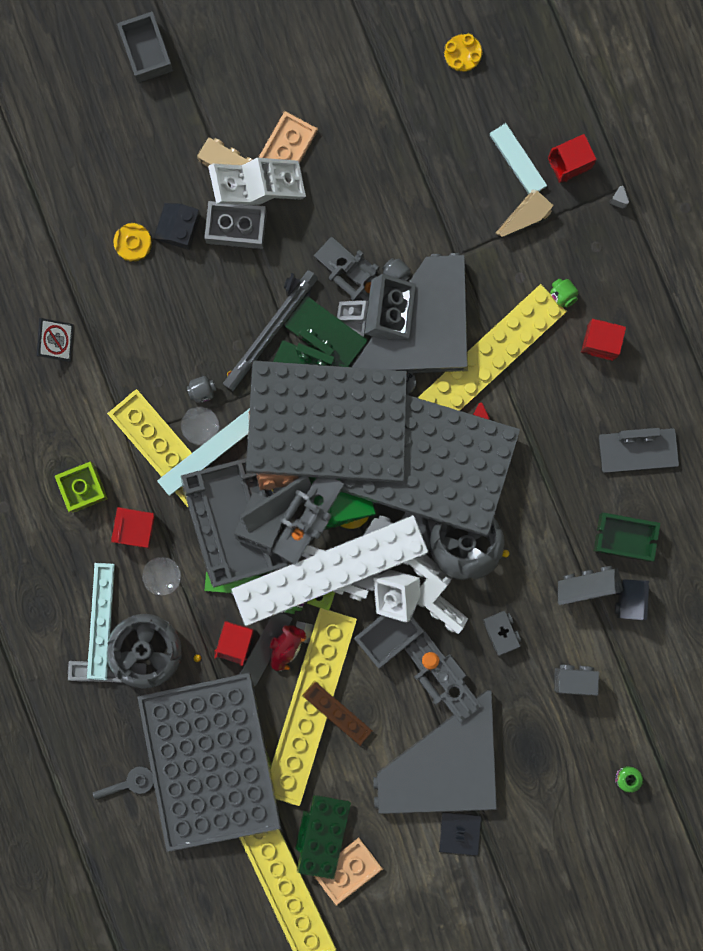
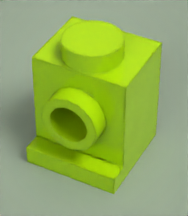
[307,591,335,610]

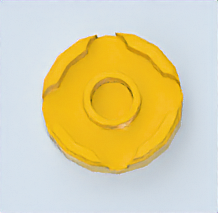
[114,223,152,261]

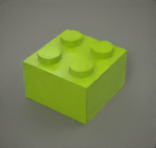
[55,461,108,513]

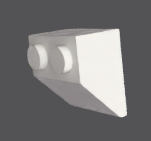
[374,570,420,622]

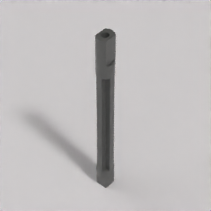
[223,270,318,391]

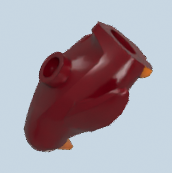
[270,626,307,671]

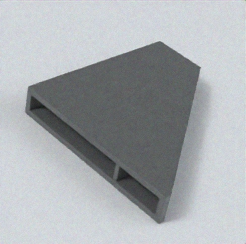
[352,253,468,373]
[373,690,496,814]

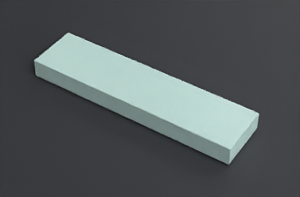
[490,123,547,194]

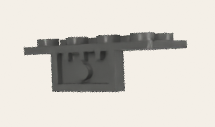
[599,428,679,473]

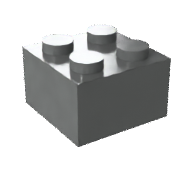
[554,664,599,695]

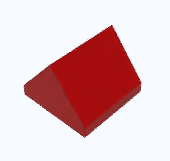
[473,402,489,420]

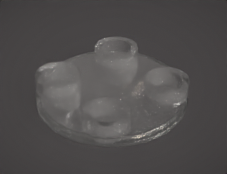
[181,407,219,445]
[142,557,181,595]

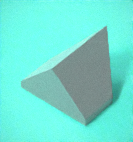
[337,301,369,337]

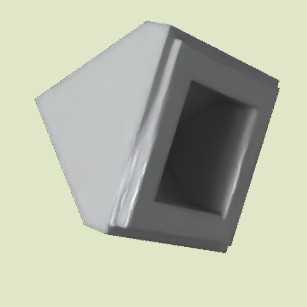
[610,185,629,209]
[296,621,315,643]

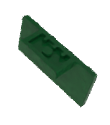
[285,296,367,366]
[273,340,348,367]
[295,795,351,879]

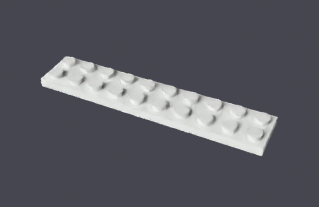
[231,516,428,626]

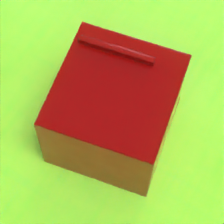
[548,134,597,183]
[581,319,626,361]
[111,507,155,549]
[214,621,255,666]

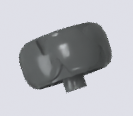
[430,517,505,580]
[107,614,182,688]

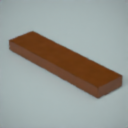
[302,681,372,746]

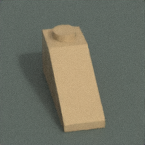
[496,190,554,237]

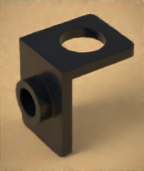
[284,273,313,301]

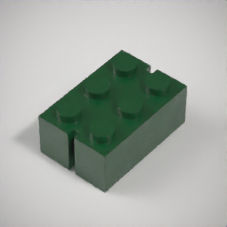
[593,513,660,562]

